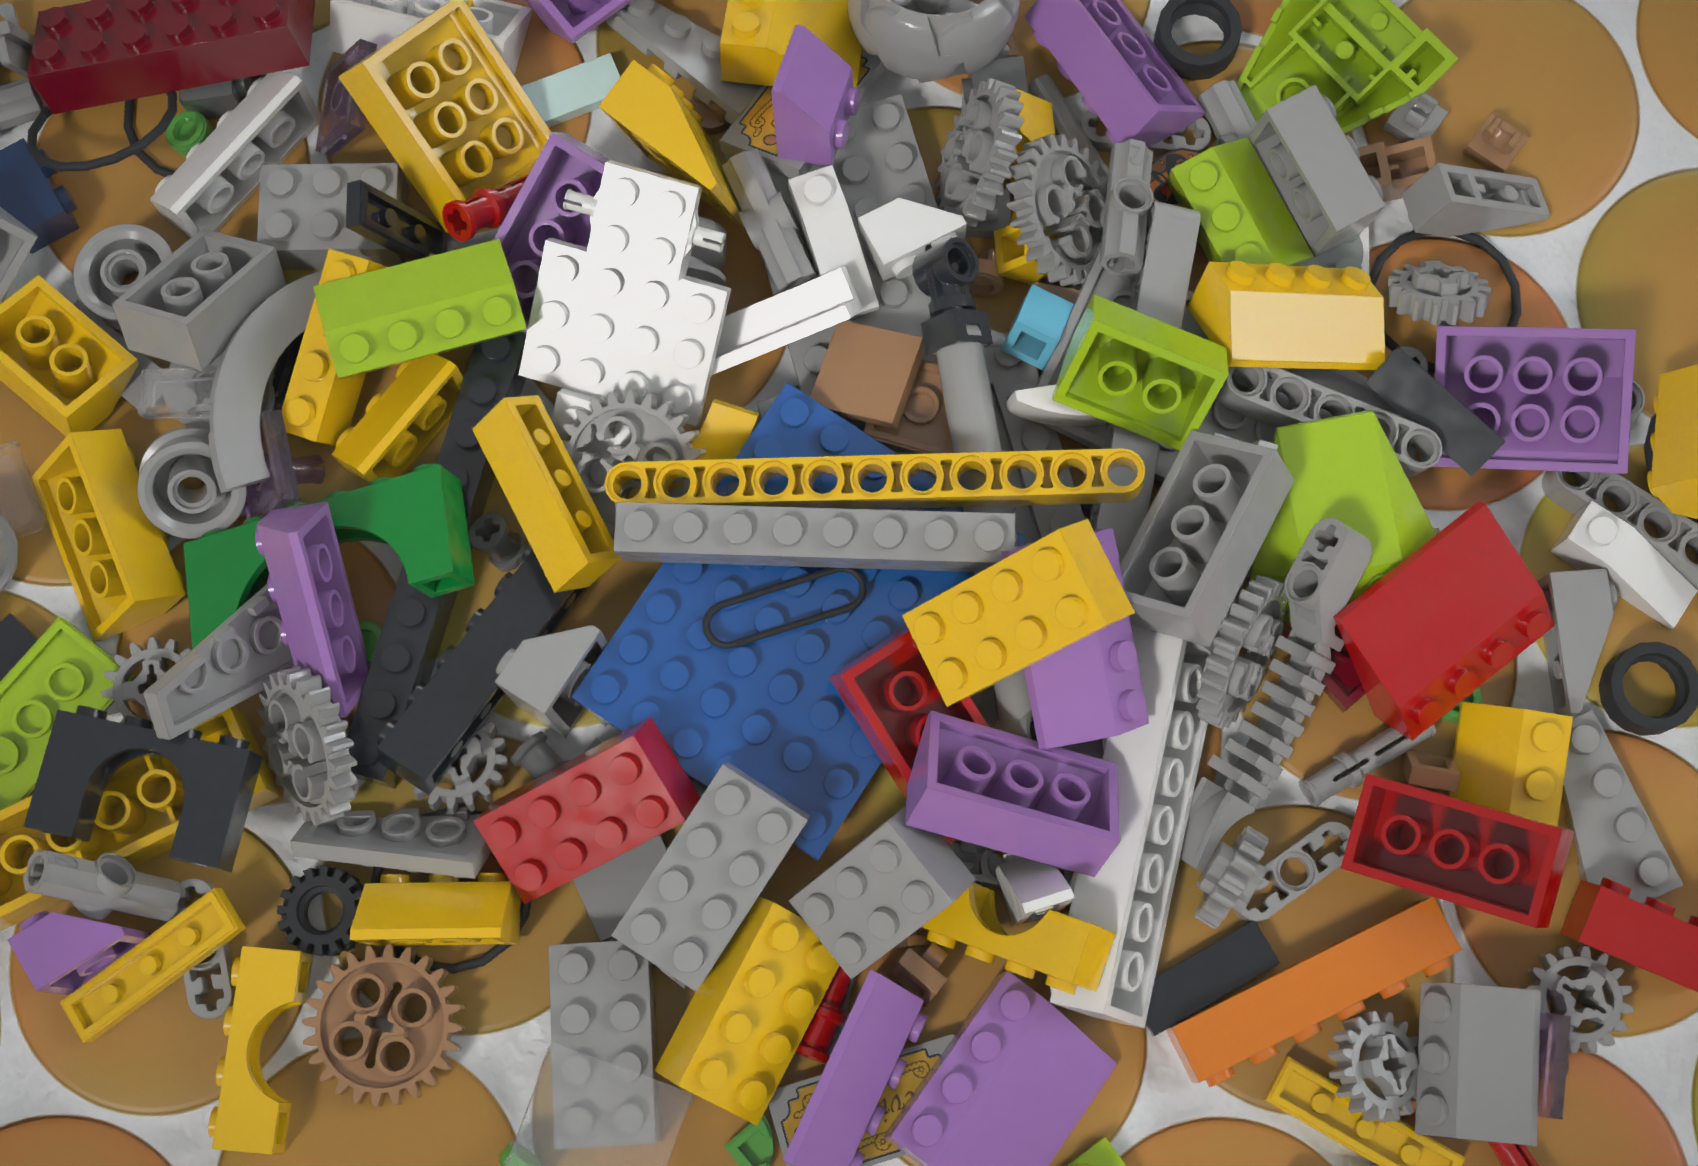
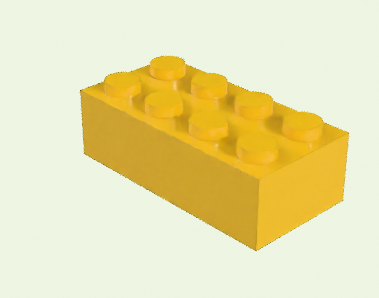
[902,519,1135,707]
[654,896,839,1126]

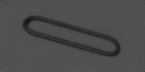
[702,568,867,649]

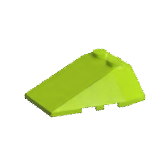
[1236,0,1459,134]
[1249,410,1437,622]

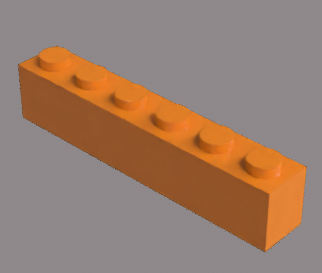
[1166,897,1462,1087]

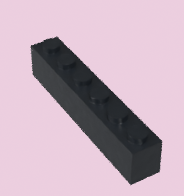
[377,543,589,795]

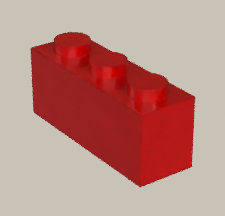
[1559,877,1698,992]

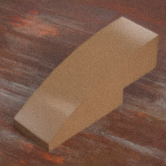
[1358,136,1437,202]

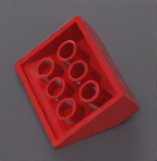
[1333,501,1555,741]

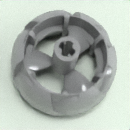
[847,0,1020,81]

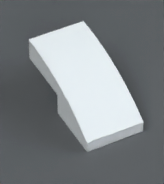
[1005,384,1106,427]

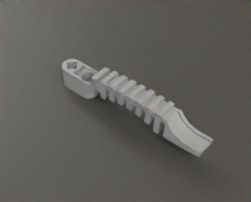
[1180,518,1372,873]

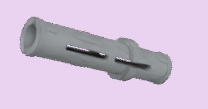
[1299,725,1436,807]

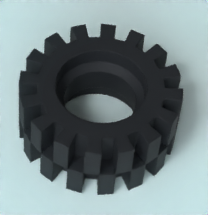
[277,866,364,957]

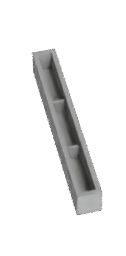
[613,502,1016,572]

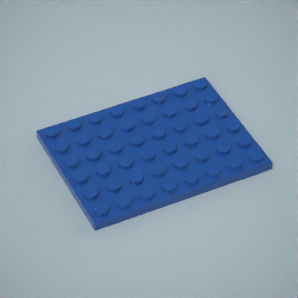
[571,383,1026,861]

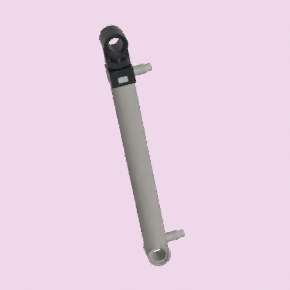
[912,237,1037,741]

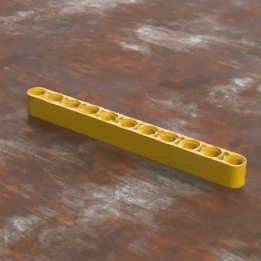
[604,448,1145,509]

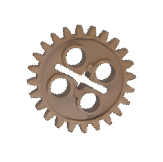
[302,944,466,1107]

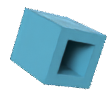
[1001,284,1074,370]

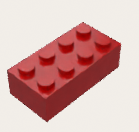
[829,626,989,845]
[473,717,700,904]
[1341,774,1574,928]

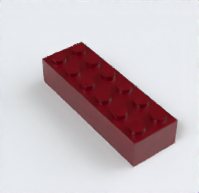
[27,0,315,114]

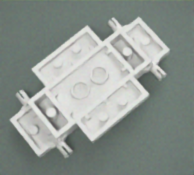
[519,160,731,486]

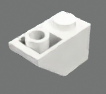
[858,198,967,282]

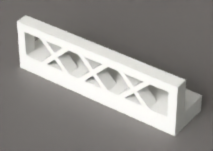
[711,266,863,375]

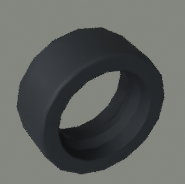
[1153,0,1242,81]
[1599,642,1698,736]

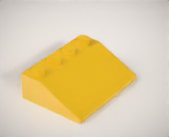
[338,0,552,233]
[720,0,863,87]
[599,60,747,232]

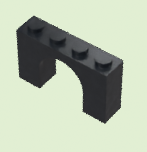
[23,705,263,873]

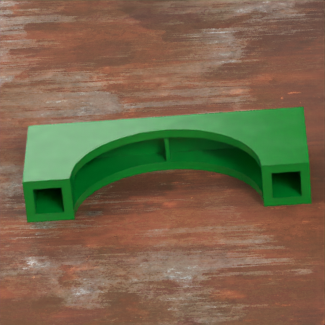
[183,464,475,649]

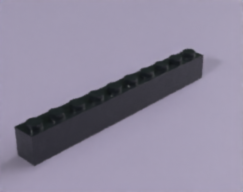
[347,332,527,789]

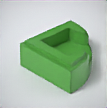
[724,1114,774,1166]

